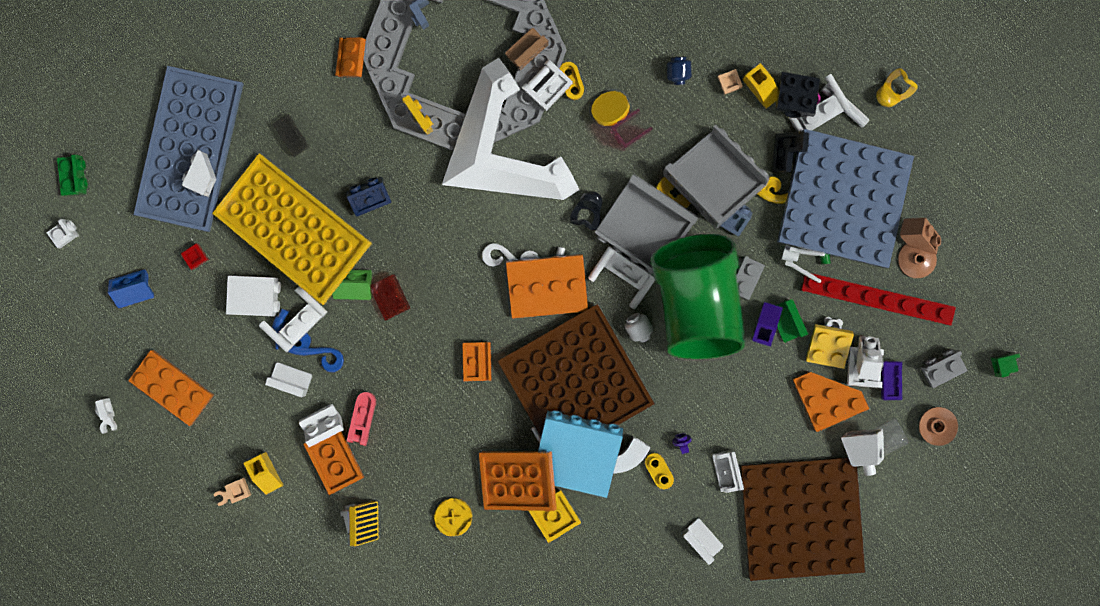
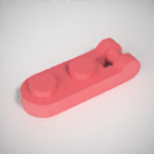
[347,392,376,446]

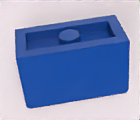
[108,269,154,308]

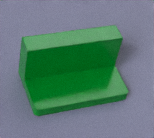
[776,299,808,343]

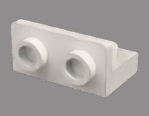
[299,404,344,447]

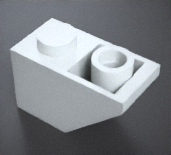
[182,150,217,197]
[856,336,883,381]

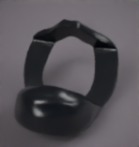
[570,191,603,231]

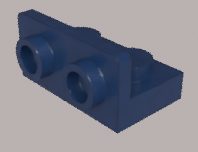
[347,177,392,217]

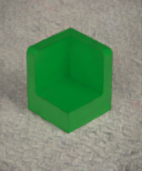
[991,353,1020,378]

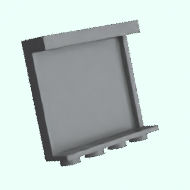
[663,125,770,229]
[595,174,698,276]

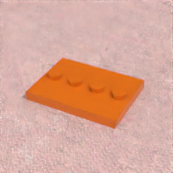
[506,254,588,319]
[479,451,557,511]

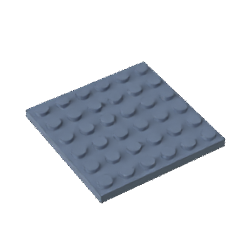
[777,129,914,268]

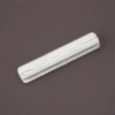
[822,83,869,127]

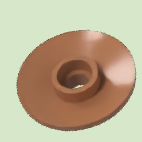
[898,244,937,278]
[919,407,958,446]

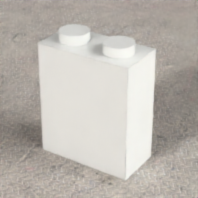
[226,276,281,316]

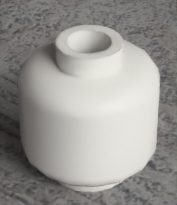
[625,313,653,343]

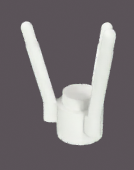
[781,245,825,283]

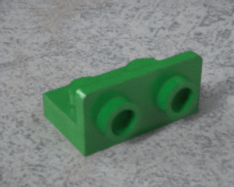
[57,154,88,197]

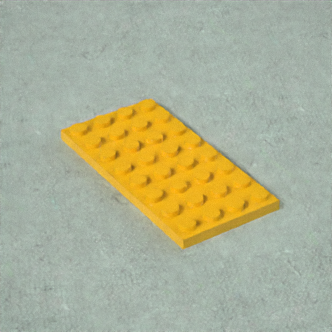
[212,153,372,305]

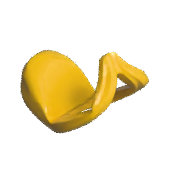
[876,68,918,107]

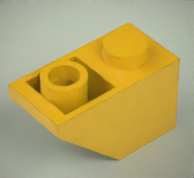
[742,63,778,109]
[243,452,284,495]

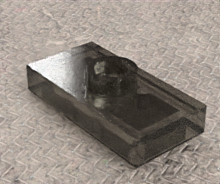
[273,114,310,157]

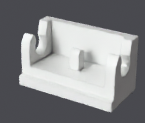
[712,450,744,493]

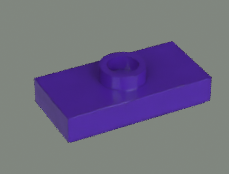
[881,361,902,400]

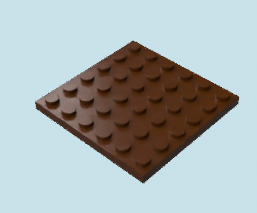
[498,304,655,438]
[740,457,865,581]

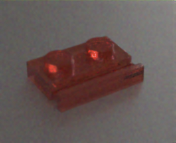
[370,274,411,321]

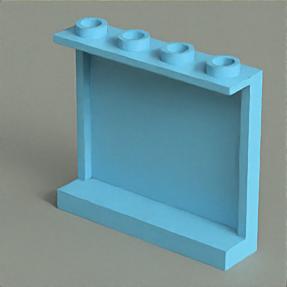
[539,411,623,498]

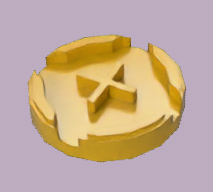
[591,91,630,126]
[434,498,473,536]

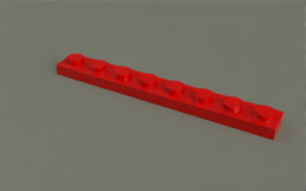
[800,273,956,326]

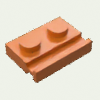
[335,37,366,77]
[463,342,492,381]

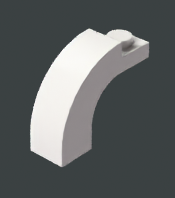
[613,436,651,473]

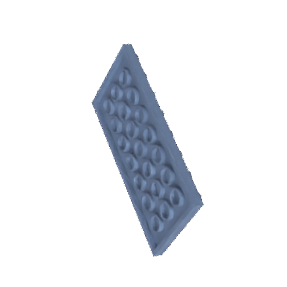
[133,66,243,232]

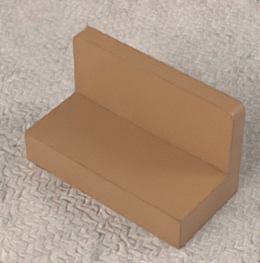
[505,28,549,71]

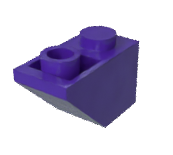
[752,302,783,347]

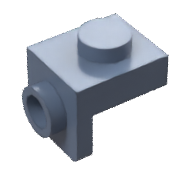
[409,0,429,30]

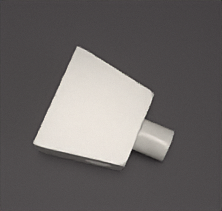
[841,429,884,476]

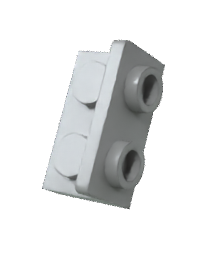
[736,255,765,300]
[921,349,968,388]

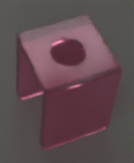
[610,108,653,151]

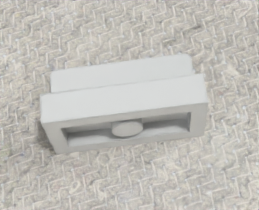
[265,363,312,397]
[681,518,723,565]

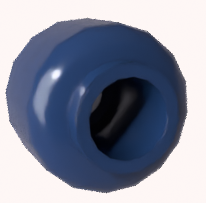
[666,56,692,85]

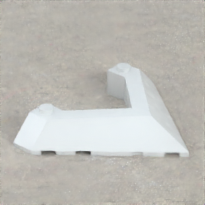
[442,58,579,200]

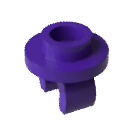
[672,433,692,454]

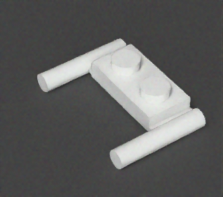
[788,74,851,132]
[588,246,655,309]
[259,286,327,353]

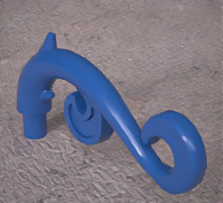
[272,308,344,372]

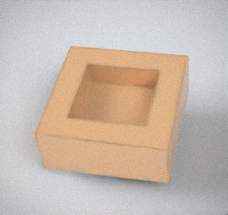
[717,69,743,95]

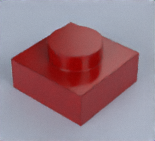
[181,243,209,270]

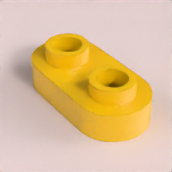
[559,62,584,100]
[645,453,674,489]

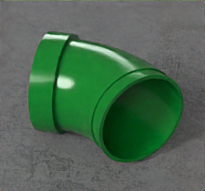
[651,234,745,359]

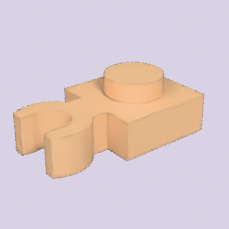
[213,478,251,506]

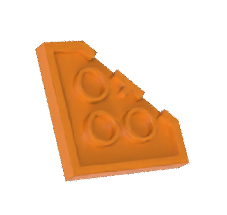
[792,371,869,432]

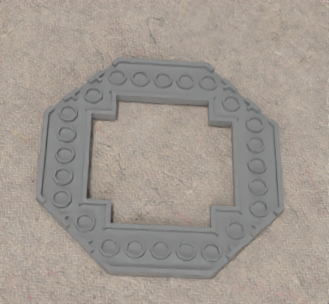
[363,0,567,151]

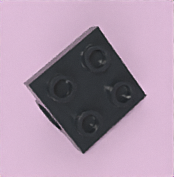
[776,72,820,118]

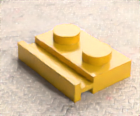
[403,94,433,135]

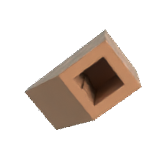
[900,218,941,254]

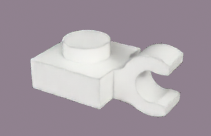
[95,398,117,434]

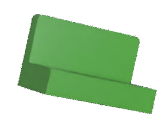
[333,270,372,300]

